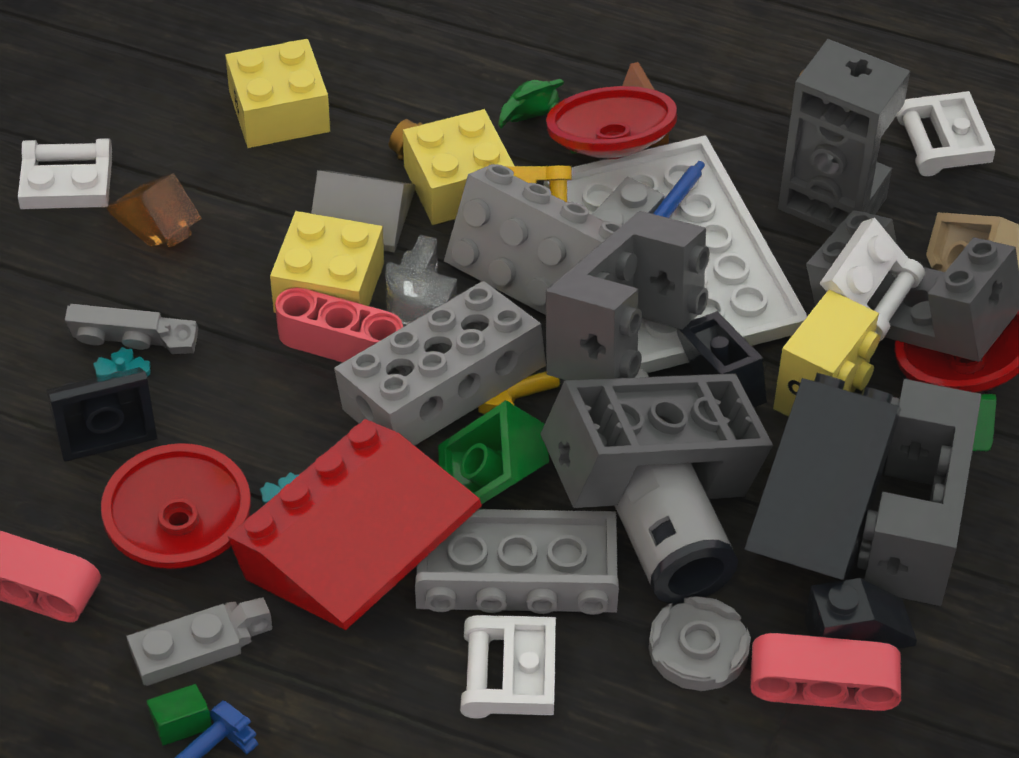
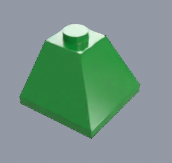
[438,400,549,504]

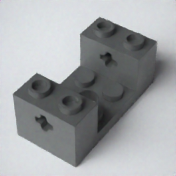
[778,39,910,232]
[806,210,1019,362]
[546,211,710,380]
[541,374,773,508]
[856,379,981,606]

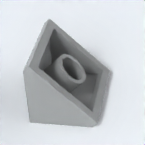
[311,170,415,252]

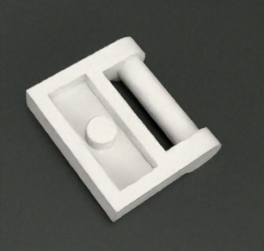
[896,91,995,176]
[18,138,112,209]
[820,218,925,341]
[460,615,556,719]

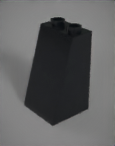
[745,373,901,580]

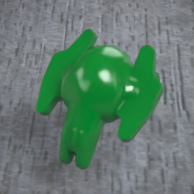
[499,79,577,154]

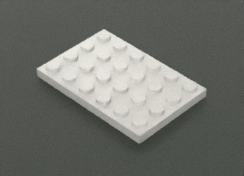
[544,135,807,373]

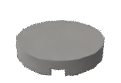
[648,596,751,691]

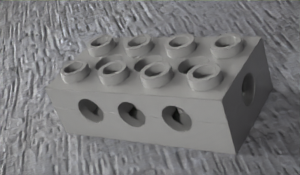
[334,281,546,446]

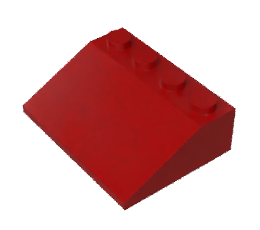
[227,419,482,630]

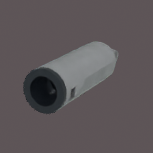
[614,369,738,604]

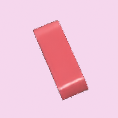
[275,287,403,362]
[0,531,102,623]
[751,633,901,711]

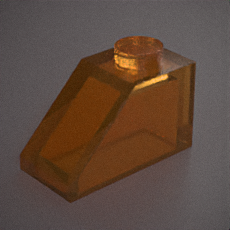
[106,173,202,247]

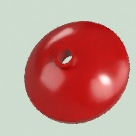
[546,86,677,159]
[895,312,1019,393]
[101,443,251,569]

